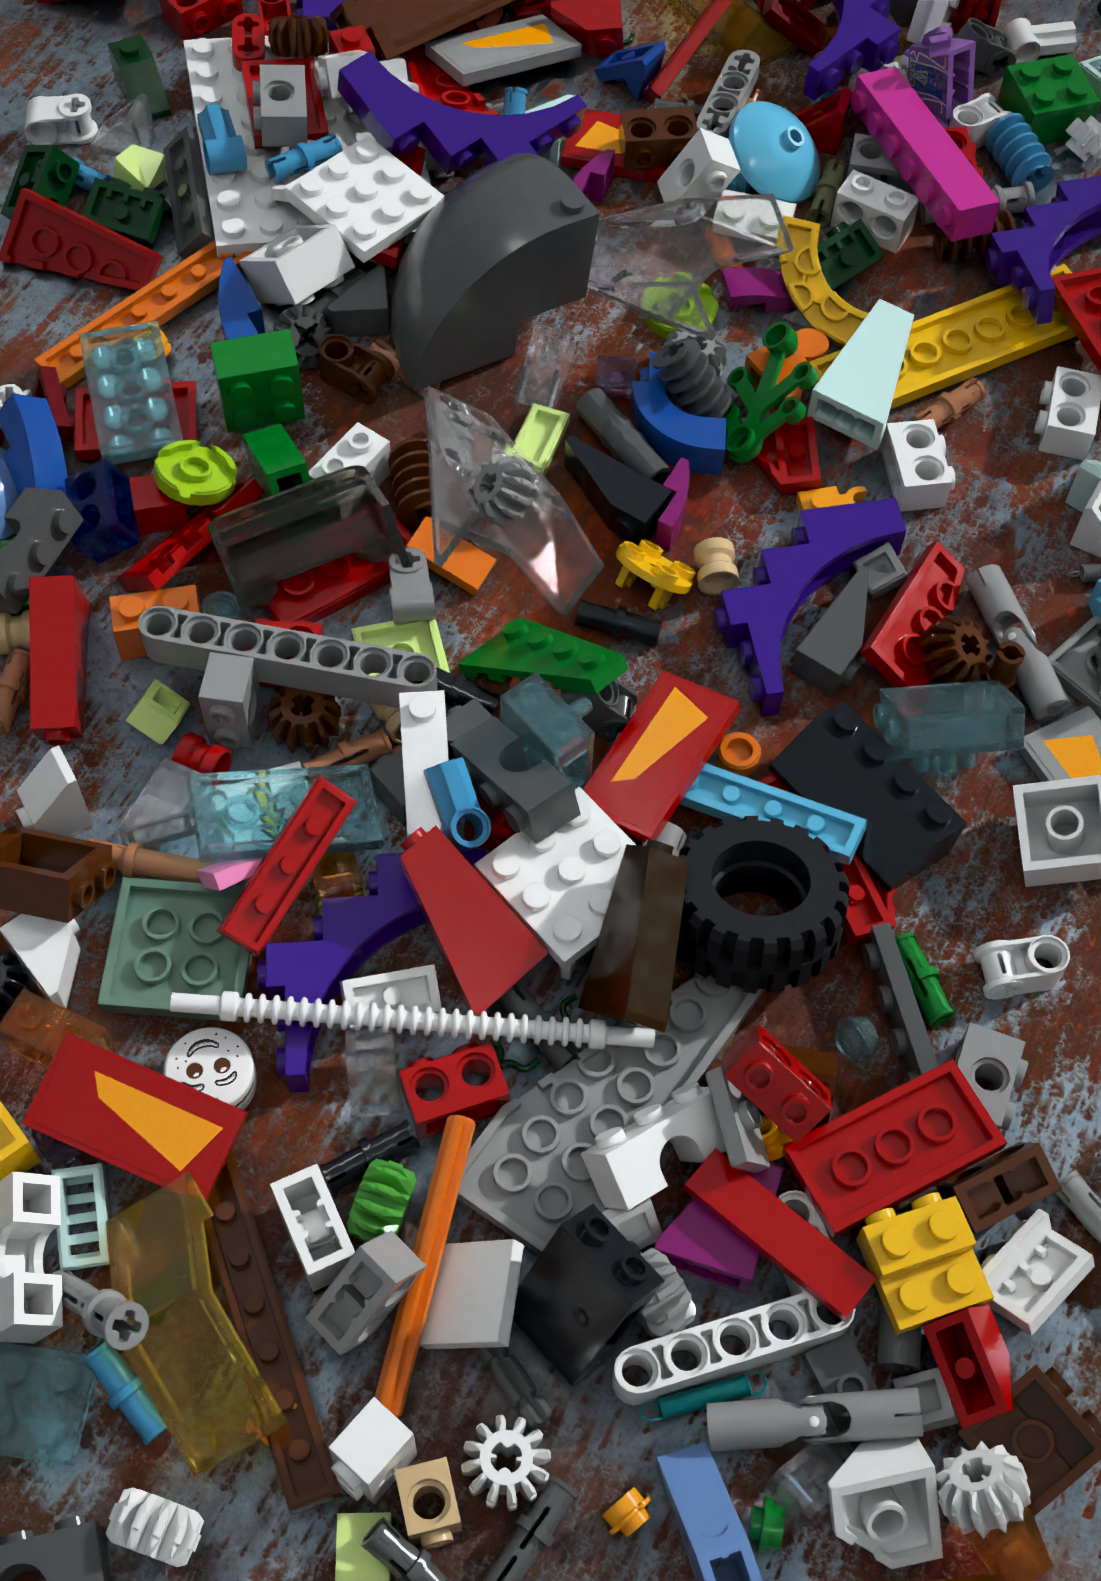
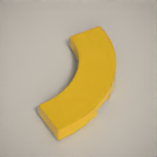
[779,215,869,348]

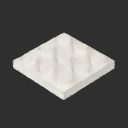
[284,135,444,263]
[474,787,636,970]

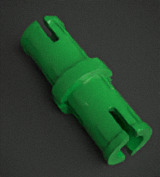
[895,932,956,1027]

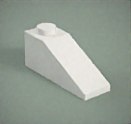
[399,690,449,838]

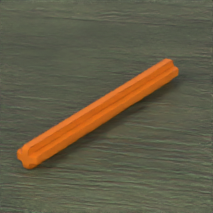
[375,1115,476,1418]

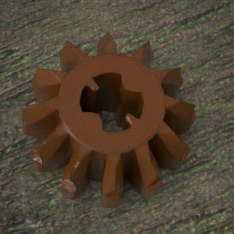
[268,15,329,58]
[918,614,993,689]
[267,686,342,755]

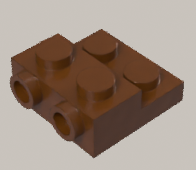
[957,1364,1101,1520]

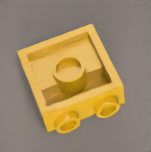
[856,1192,994,1335]

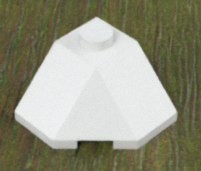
[828,1437,943,1569]

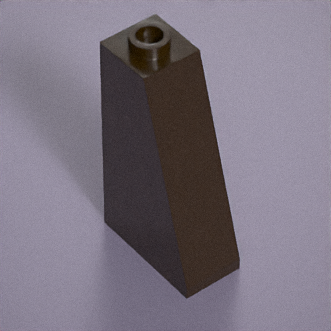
[578,839,689,1033]

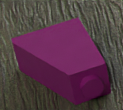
[654,1161,783,1294]

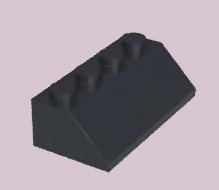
[768,701,967,892]

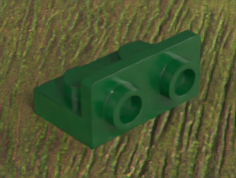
[0,145,80,220]
[82,177,172,245]
[817,219,885,291]

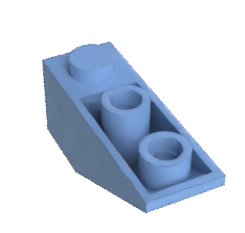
[656,1441,762,1581]

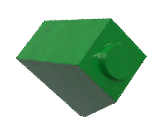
[242,423,323,547]

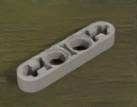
[696,49,760,138]

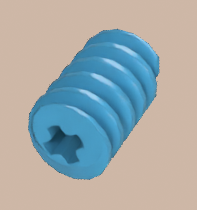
[985,113,1054,193]

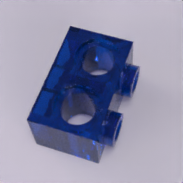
[65,458,139,564]

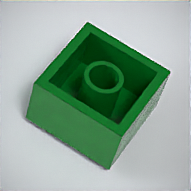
[997,54,1101,145]
[210,329,305,432]

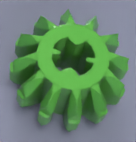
[347,1158,417,1243]

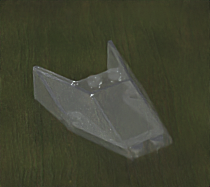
[586,193,794,341]
[424,386,604,616]

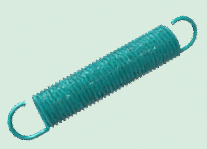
[639,1371,768,1422]

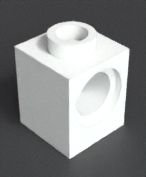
[314,49,368,99]

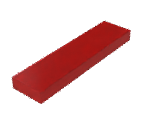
[643,0,732,104]
[216,776,357,956]
[683,1148,877,1322]

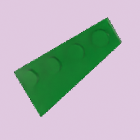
[457,617,629,694]

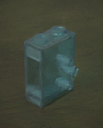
[500,672,595,790]
[873,680,1026,775]

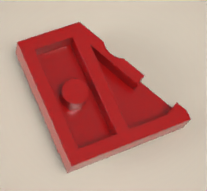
[753,417,821,494]

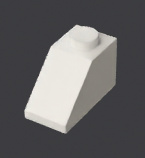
[16,745,93,836]
[0,914,81,1015]

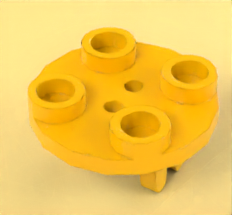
[615,539,696,611]

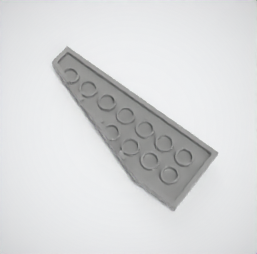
[457,972,765,1256]

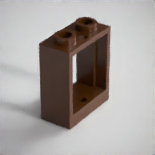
[0,825,116,923]

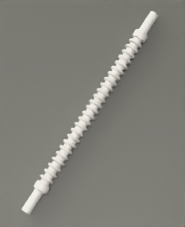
[170,991,655,1050]

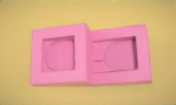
[197,856,264,891]

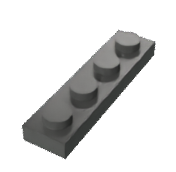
[163,127,214,259]
[861,922,938,1084]

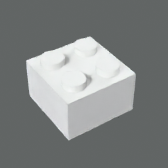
[239,224,355,307]
[1013,775,1101,887]

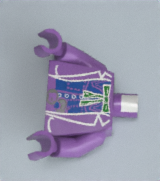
[899,24,976,128]

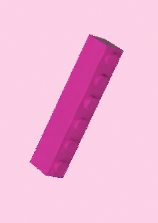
[850,67,1000,242]

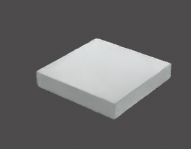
[420,1239,524,1349]

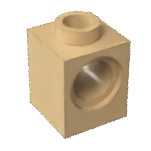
[394,1457,462,1550]

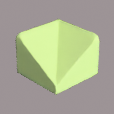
[114,144,166,192]
[125,679,191,744]

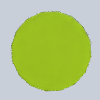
[153,440,237,506]

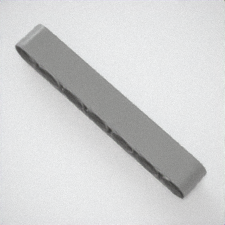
[138,606,438,708]

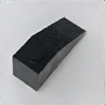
[564,435,672,545]

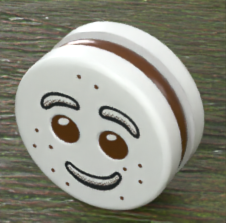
[163,1027,257,1110]

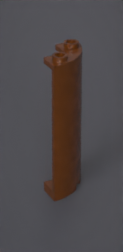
[330,0,516,61]

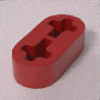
[232,13,265,72]

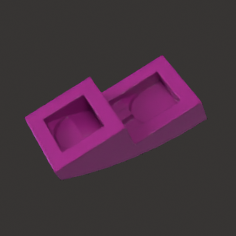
[572,149,615,203]
[721,267,796,313]
[655,457,690,552]

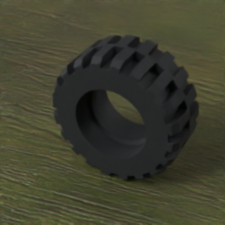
[677,816,850,994]

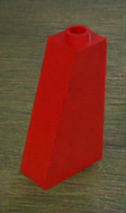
[29,575,89,746]
[398,825,548,1016]

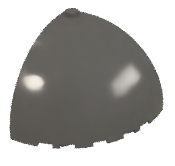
[390,152,600,392]

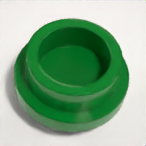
[748,1497,786,1554]

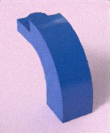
[630,352,726,475]

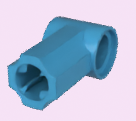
[197,104,247,175]
[423,757,491,852]

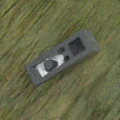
[790,565,870,698]

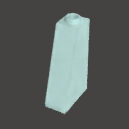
[807,299,914,450]

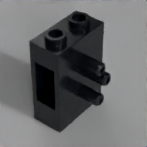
[513,1204,665,1386]

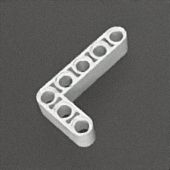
[611,1190,856,1405]

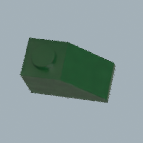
[108,34,171,124]

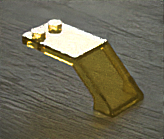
[106,1171,287,1476]

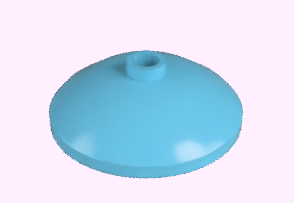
[729,101,820,204]

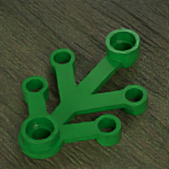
[721,321,819,464]

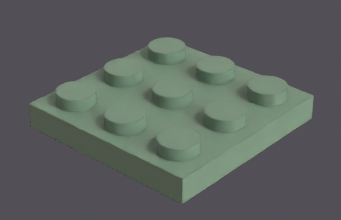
[97,877,252,1022]

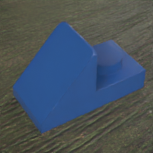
[594,41,666,102]

